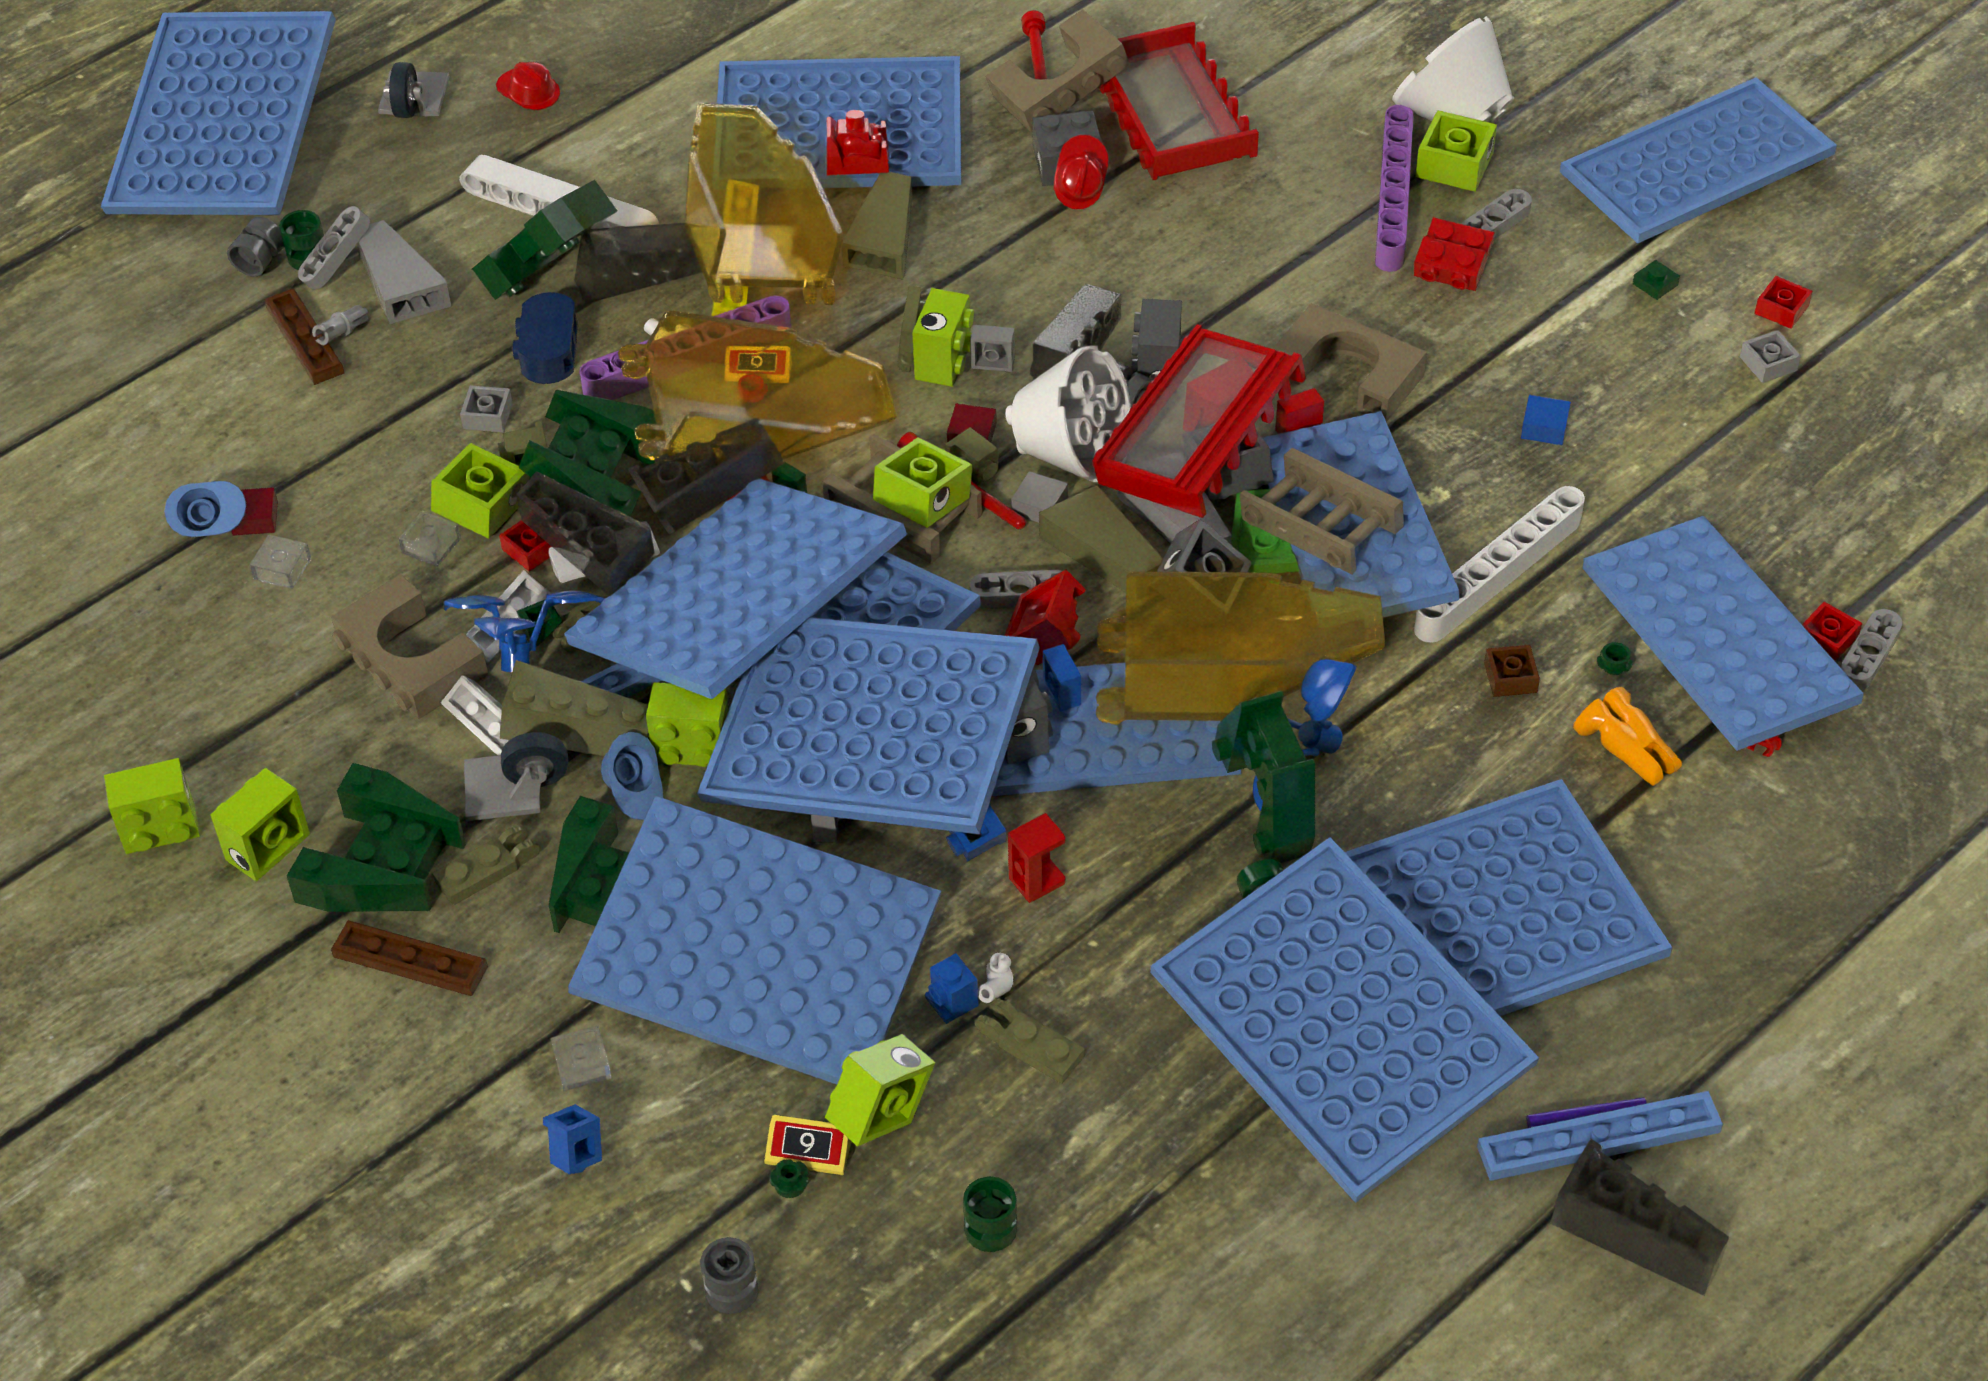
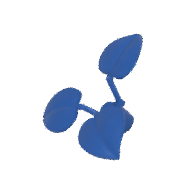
[444,591,605,672]
[1240,659,1357,811]

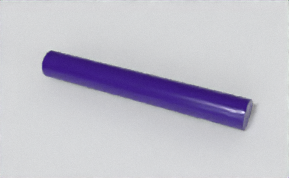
[1526,1097,1647,1128]

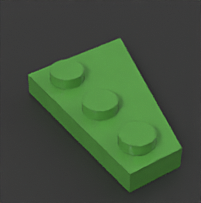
[1231,489,1299,575]

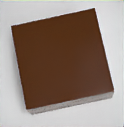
[1484,645,1540,697]

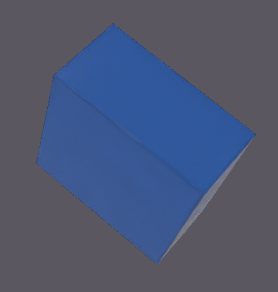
[1521,395,1571,445]
[1043,644,1081,712]

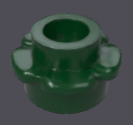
[1597,642,1633,675]
[769,1159,809,1198]

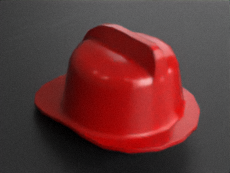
[496,62,560,110]
[1054,135,1108,209]

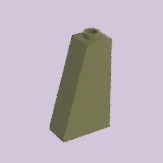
[841,172,912,280]
[1039,485,1163,599]

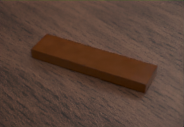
[264,288,345,385]
[331,920,488,996]

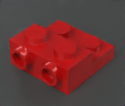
[1414,217,1495,291]

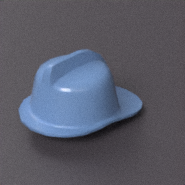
[164,481,246,537]
[601,732,663,820]

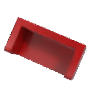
[1008,813,1066,903]

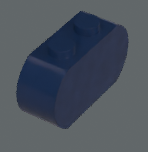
[513,292,578,384]

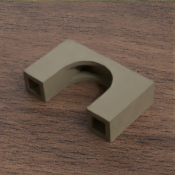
[985,9,1130,133]
[1272,303,1427,422]
[331,574,488,719]

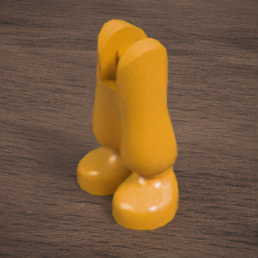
[1573,687,1682,786]

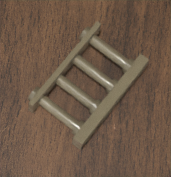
[822,434,982,564]
[1240,448,1404,574]

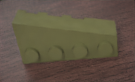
[499,660,650,756]

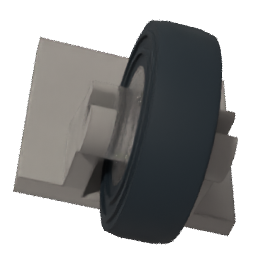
[378,62,450,118]
[464,732,568,821]

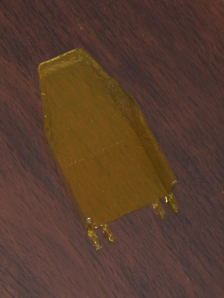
[685,103,843,305]
[618,310,897,467]
[1096,572,1385,725]

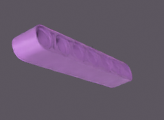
[1375,105,1413,272]
[579,296,791,400]

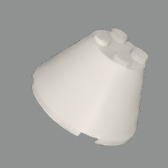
[1392,16,1514,123]
[1006,346,1131,483]

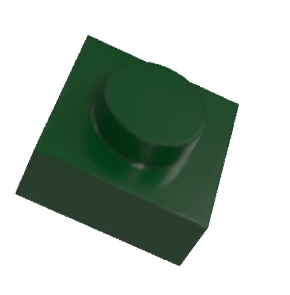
[1632,260,1680,300]
[771,459,807,493]

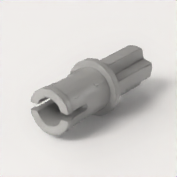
[312,305,368,345]

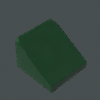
[516,600,562,647]

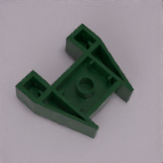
[472,180,618,300]
[519,390,675,532]
[1212,691,1315,863]
[286,763,466,912]
[548,796,629,933]

